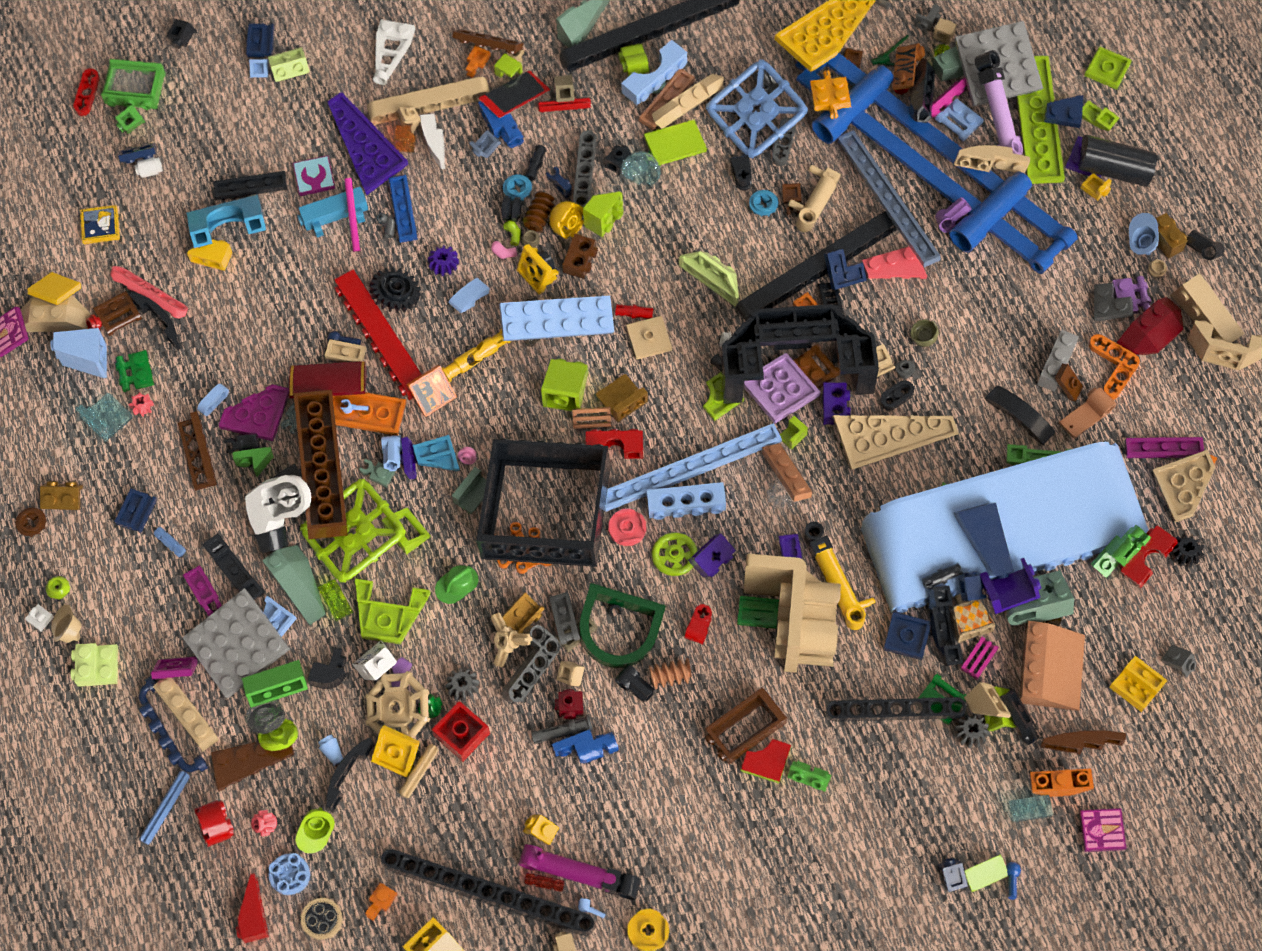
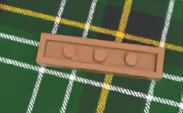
[639,69,695,131]
[762,443,812,502]

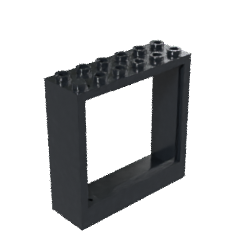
[476,438,611,567]

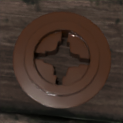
[15,507,47,537]

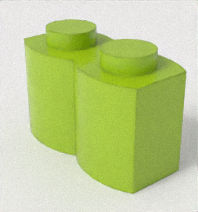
[618,44,649,77]

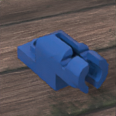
[478,101,524,148]
[552,729,619,763]

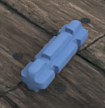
[153,527,186,557]

